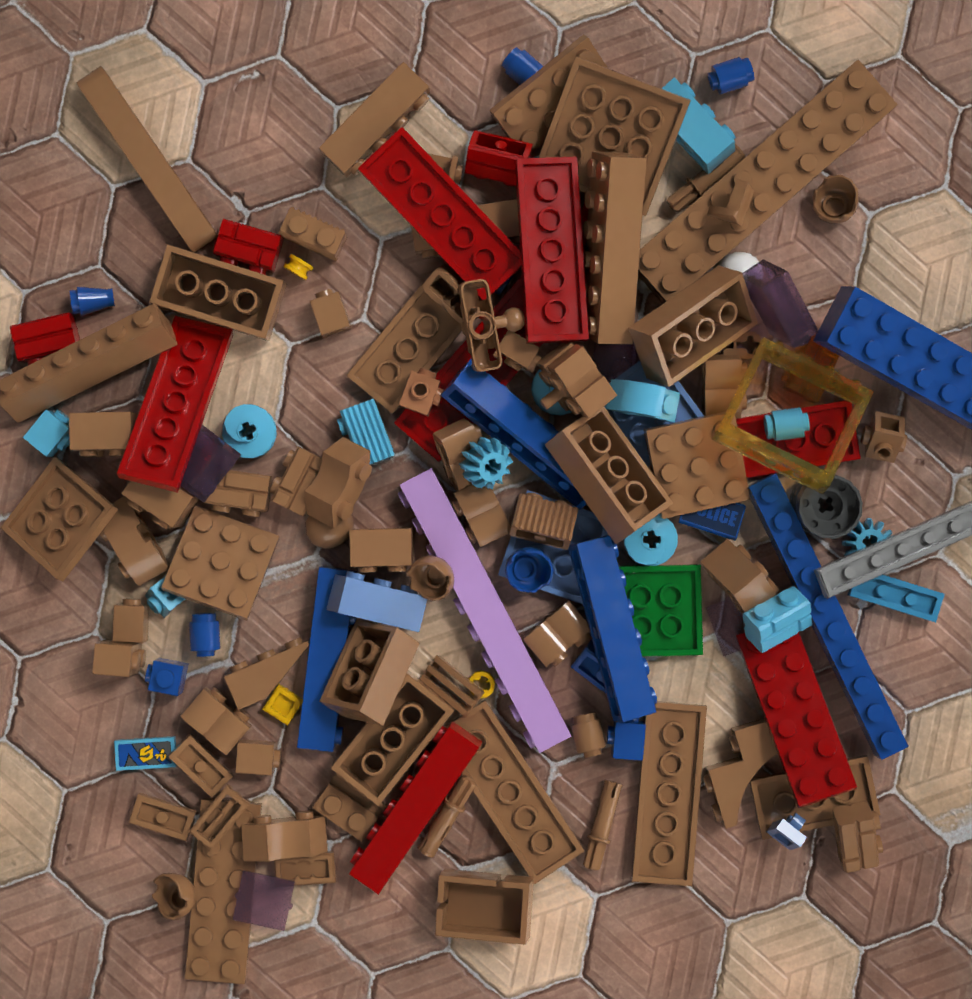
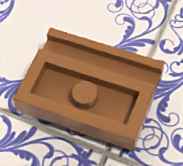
[312,773,387,842]

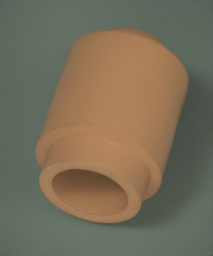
[571,712,606,758]

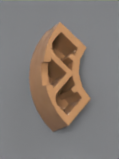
[304,437,372,528]
[100,496,169,587]
[241,811,328,862]

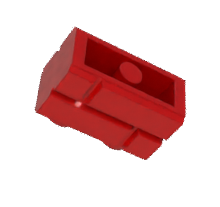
[464,130,533,186]
[213,219,284,275]
[10,312,80,365]

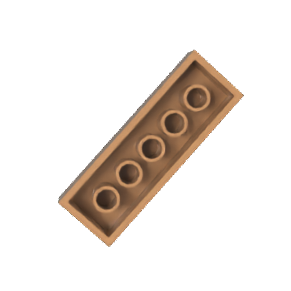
[583,151,647,344]

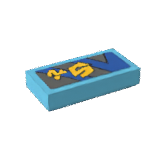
[114,736,177,771]

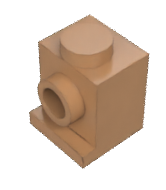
[493,330,542,373]

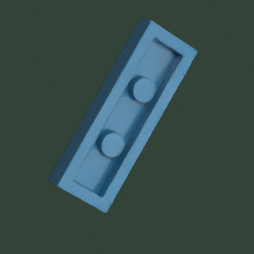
[848,575,945,623]

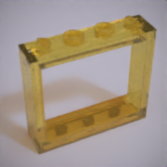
[712,337,874,494]

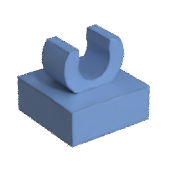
[766,813,807,850]

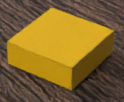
[262,683,303,726]

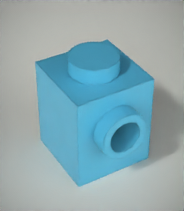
[23,409,70,457]

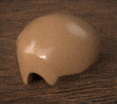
[813,175,859,224]
[305,515,354,549]
[406,555,454,601]
[152,873,195,920]

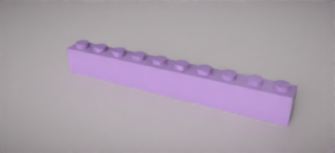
[398,468,572,753]

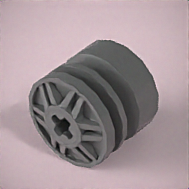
[790,472,863,539]

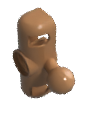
[458,279,525,372]

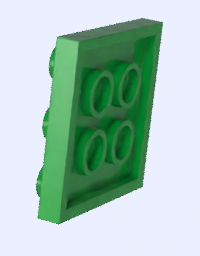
[619,564,703,656]

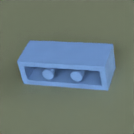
[326,571,427,632]

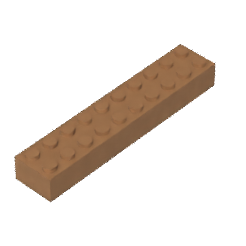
[638,59,898,304]

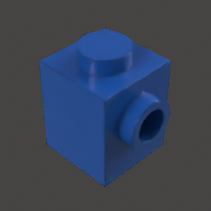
[145,658,189,696]
[607,718,646,761]

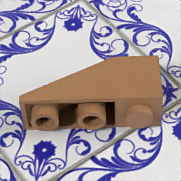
[224,637,310,710]

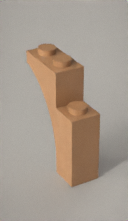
[702,718,778,829]

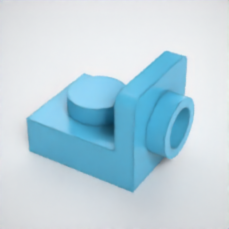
[145,576,186,618]

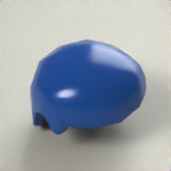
[505,547,554,593]

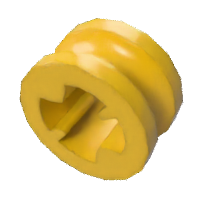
[283,254,314,280]
[469,670,495,698]

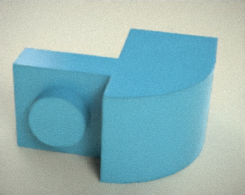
[606,379,680,422]

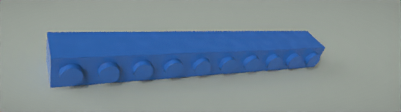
[748,474,909,760]

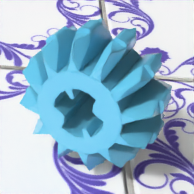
[459,437,513,489]
[842,518,892,556]

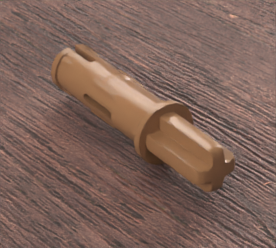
[667,144,745,213]
[418,775,476,858]
[583,779,623,870]

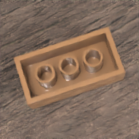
[149,244,287,341]
[629,265,758,387]
[545,407,673,544]
[331,670,454,806]

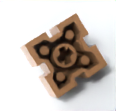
[537,342,618,418]

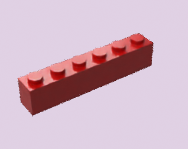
[349,722,482,895]

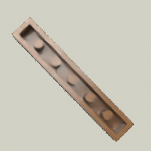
[0,303,178,423]

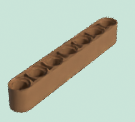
[76,66,218,253]

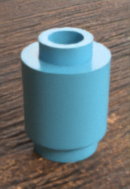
[764,407,810,441]

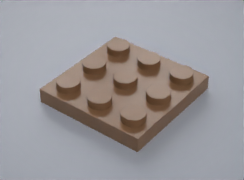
[644,410,750,519]
[1,457,118,582]
[161,505,279,621]

